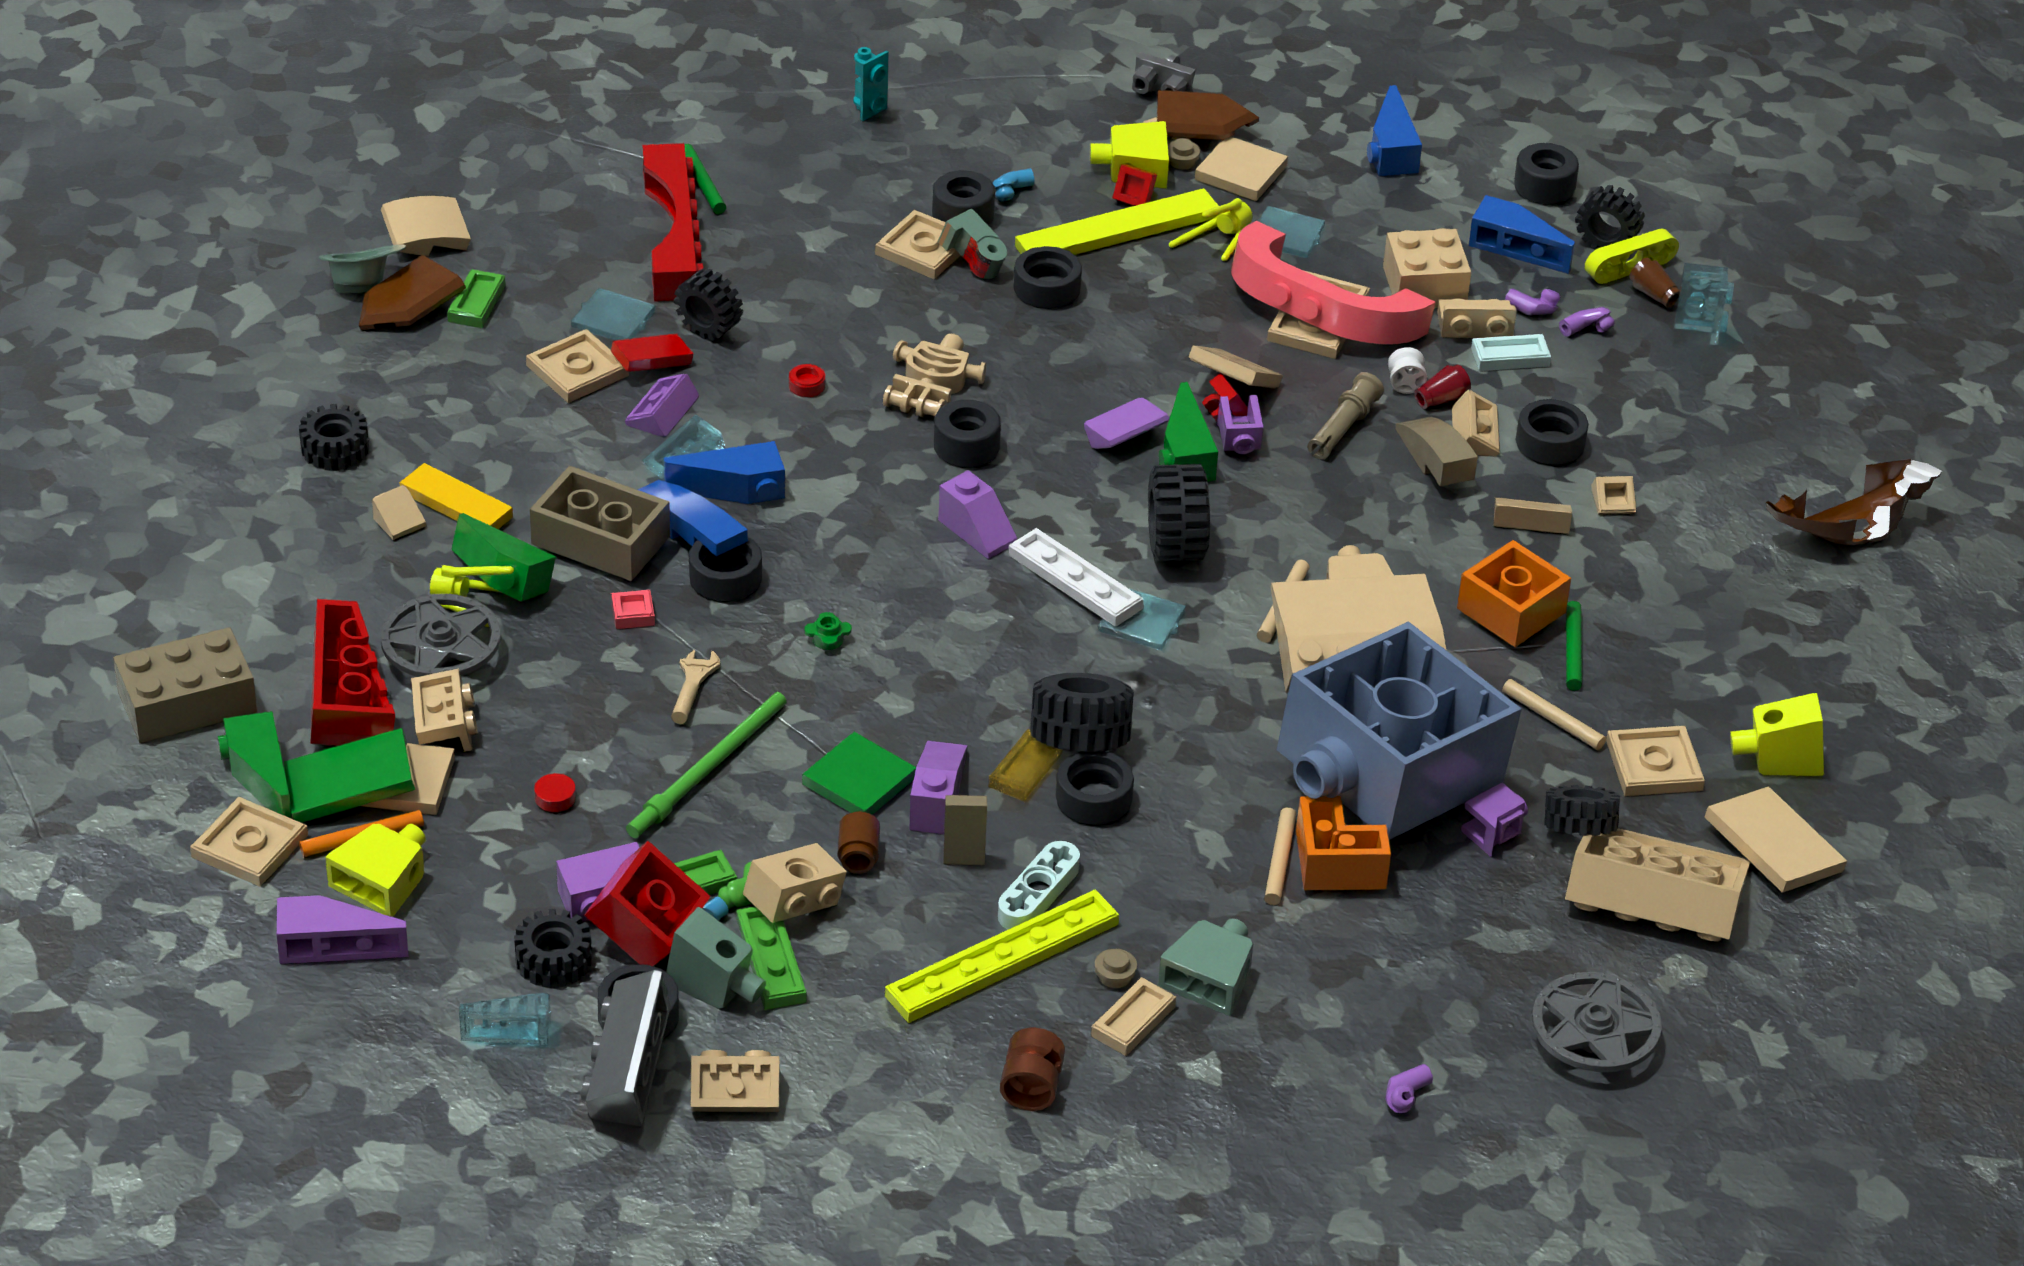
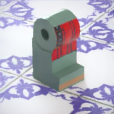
[938,209,1007,279]

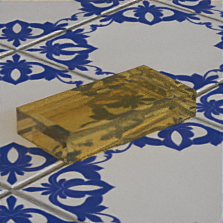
[988,729,1063,801]

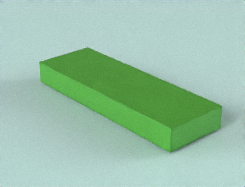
[736,906,807,1010]

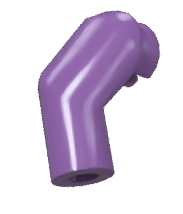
[1505,288,1560,316]
[1559,307,1615,337]
[1385,1064,1433,1113]

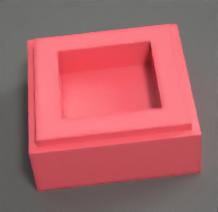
[611,590,655,629]

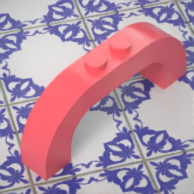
[1231,221,1436,344]

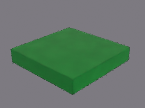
[802,731,916,815]

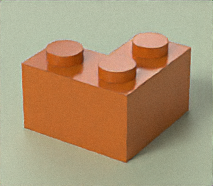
[1296,796,1391,890]

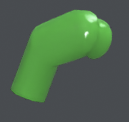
[718,862,752,909]

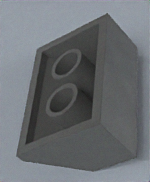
[581,970,670,1127]

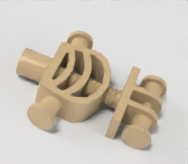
[883,334,986,417]

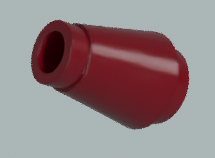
[1414,364,1471,409]

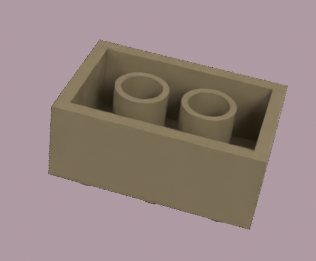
[530,465,670,581]
[113,627,257,743]

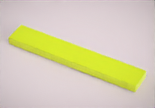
[1015,188,1218,255]
[885,889,1119,1023]

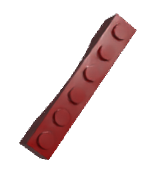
[642,143,703,301]

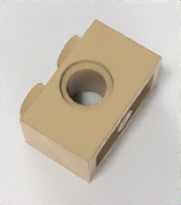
[743,843,847,923]

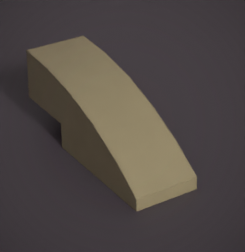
[1395,417,1478,486]

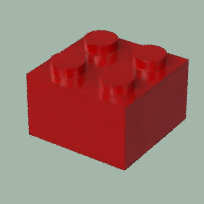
[584,841,711,966]

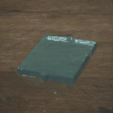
[1255,206,1325,258]
[571,288,655,340]
[1098,588,1186,650]

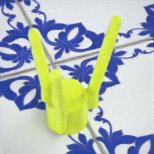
[1169,198,1253,262]
[430,565,514,627]

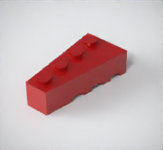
[310,599,395,746]

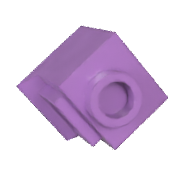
[1217,395,1263,454]
[1461,783,1528,857]

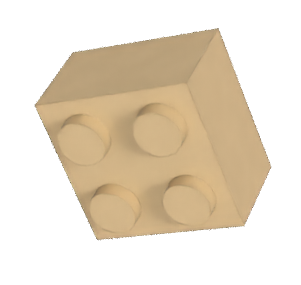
[1383,228,1471,308]

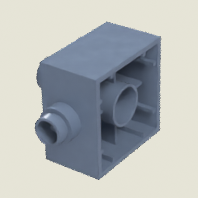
[1276,621,1522,840]

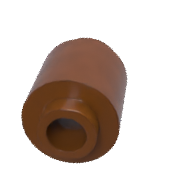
[837,811,880,874]

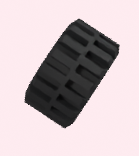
[1148,464,1210,561]
[1030,673,1134,752]

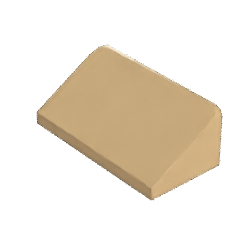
[1452,390,1500,456]
[1493,498,1572,534]

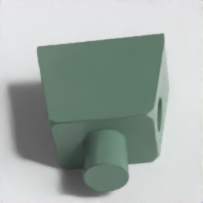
[666,906,766,1009]
[1158,918,1254,1016]

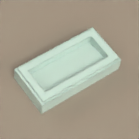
[1471,334,1551,371]

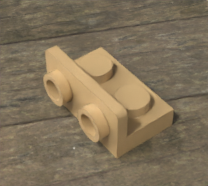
[1437,298,1517,338]
[411,668,478,752]
[691,1050,780,1112]

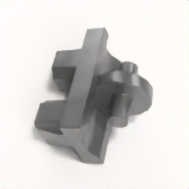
[1132,52,1195,94]

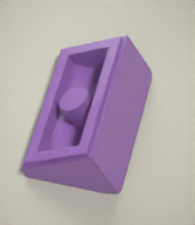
[625,374,699,437]
[1084,398,1169,449]

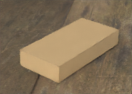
[1091,977,1176,1056]

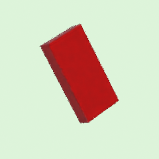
[611,334,694,372]

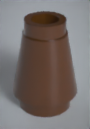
[1629,258,1682,308]

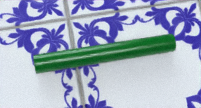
[685,144,726,214]
[1566,601,1582,691]

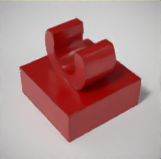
[1112,164,1157,206]
[1202,373,1248,422]

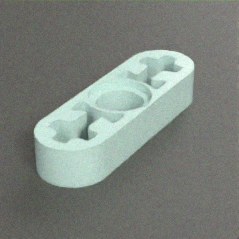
[998,841,1080,930]

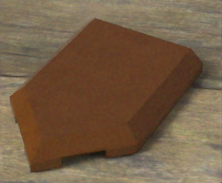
[1157,90,1259,140]
[359,255,466,330]

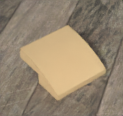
[381,196,471,257]

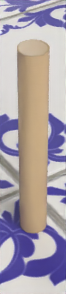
[1257,560,1310,643]
[1502,679,1606,750]
[1264,808,1297,905]

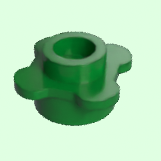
[804,612,852,650]

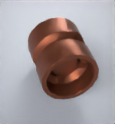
[1000,1027,1065,1111]

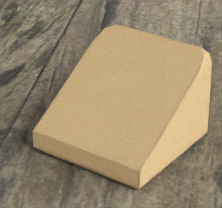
[1591,476,1636,514]
[372,485,426,540]

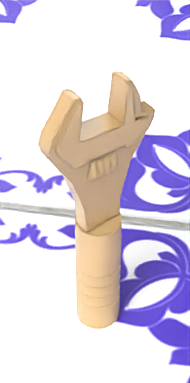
[671,650,720,724]

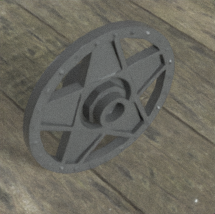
[380,594,501,677]
[1532,972,1662,1072]

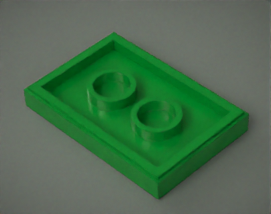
[284,728,416,823]

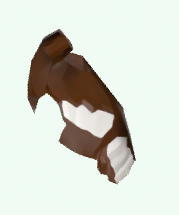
[1766,459,1942,546]

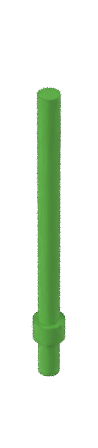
[626,692,787,838]

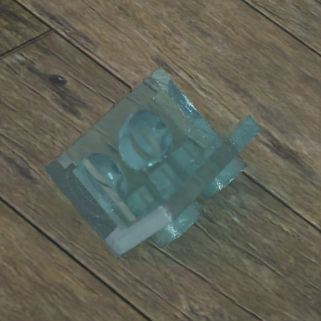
[1674,263,1734,345]

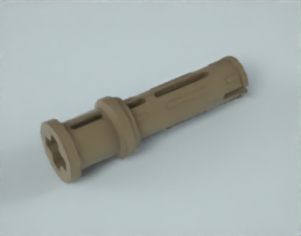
[1307,372,1384,460]

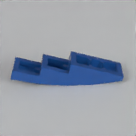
[638,480,748,556]

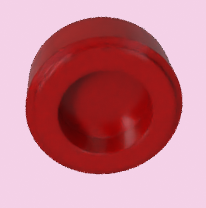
[789,364,825,397]
[534,773,576,812]

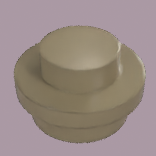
[1168,138,1200,169]
[1094,949,1137,988]

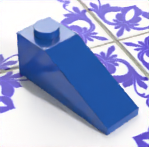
[1367,85,1422,176]
[1469,195,1575,274]
[664,441,785,504]

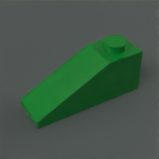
[1158,382,1218,481]
[451,513,556,602]
[218,711,292,819]

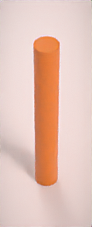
[299,810,424,857]

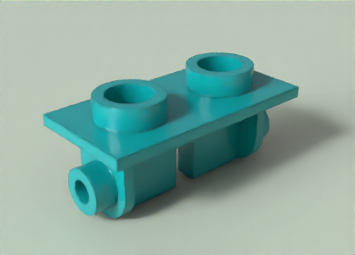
[853,47,889,121]

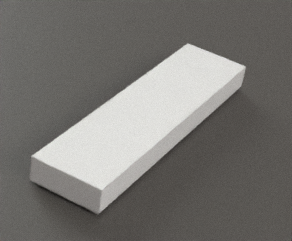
[1009,528,1144,627]

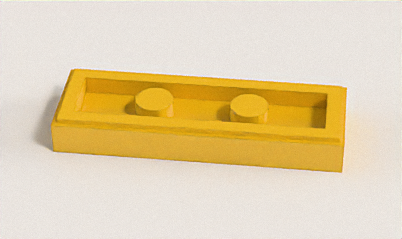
[399,463,513,529]

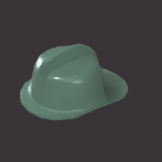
[319,245,406,293]

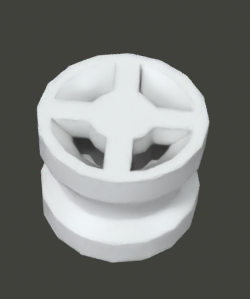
[1388,347,1427,394]

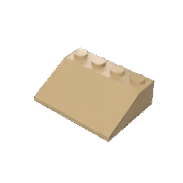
[1271,574,1446,693]
[1565,828,1750,941]

